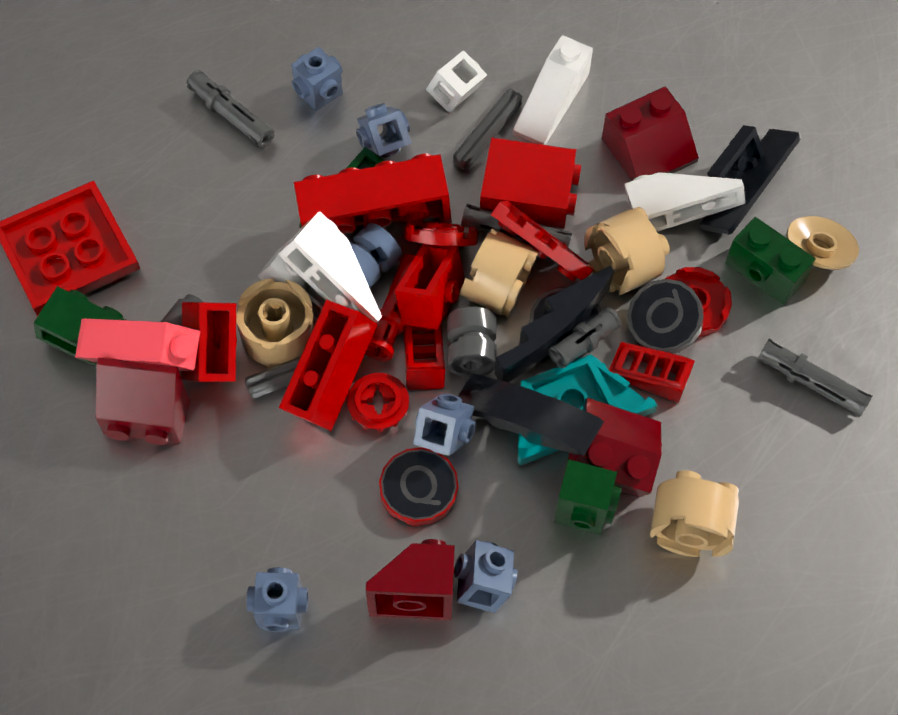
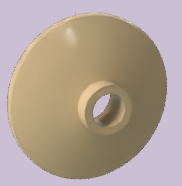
[786,216,859,270]

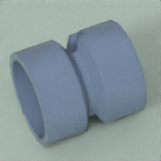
[350,223,402,288]

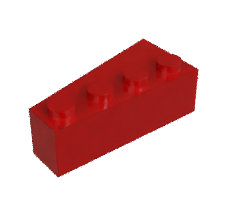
[294,153,452,233]

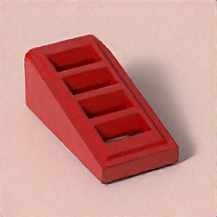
[403,325,445,390]
[609,342,695,403]

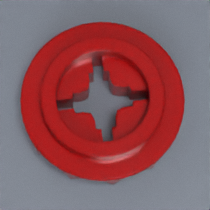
[347,373,409,432]

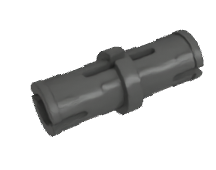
[549,307,621,369]

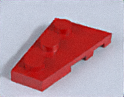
[490,200,594,282]

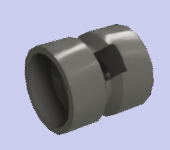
[447,307,497,377]

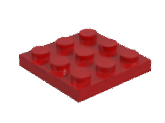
[0,180,140,316]

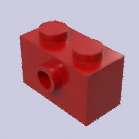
[394,244,465,330]
[181,302,237,382]

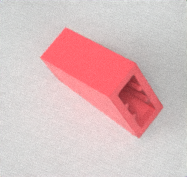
[75,318,200,371]

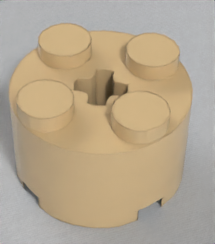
[584,207,670,295]
[460,228,539,317]
[236,279,315,369]
[650,470,739,557]

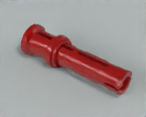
[365,254,415,362]

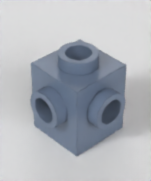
[291,47,343,111]
[356,103,412,158]
[413,394,476,456]
[454,540,517,613]
[247,567,308,632]

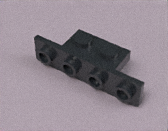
[699,125,801,235]

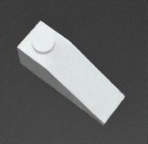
[513,35,593,145]
[624,172,745,232]
[278,212,382,323]

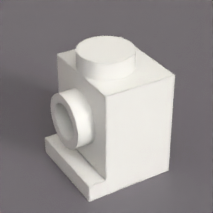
[426,50,487,114]

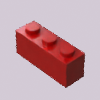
[279,299,378,431]

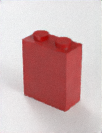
[480,137,581,229]

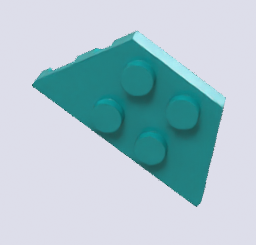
[517,354,657,466]

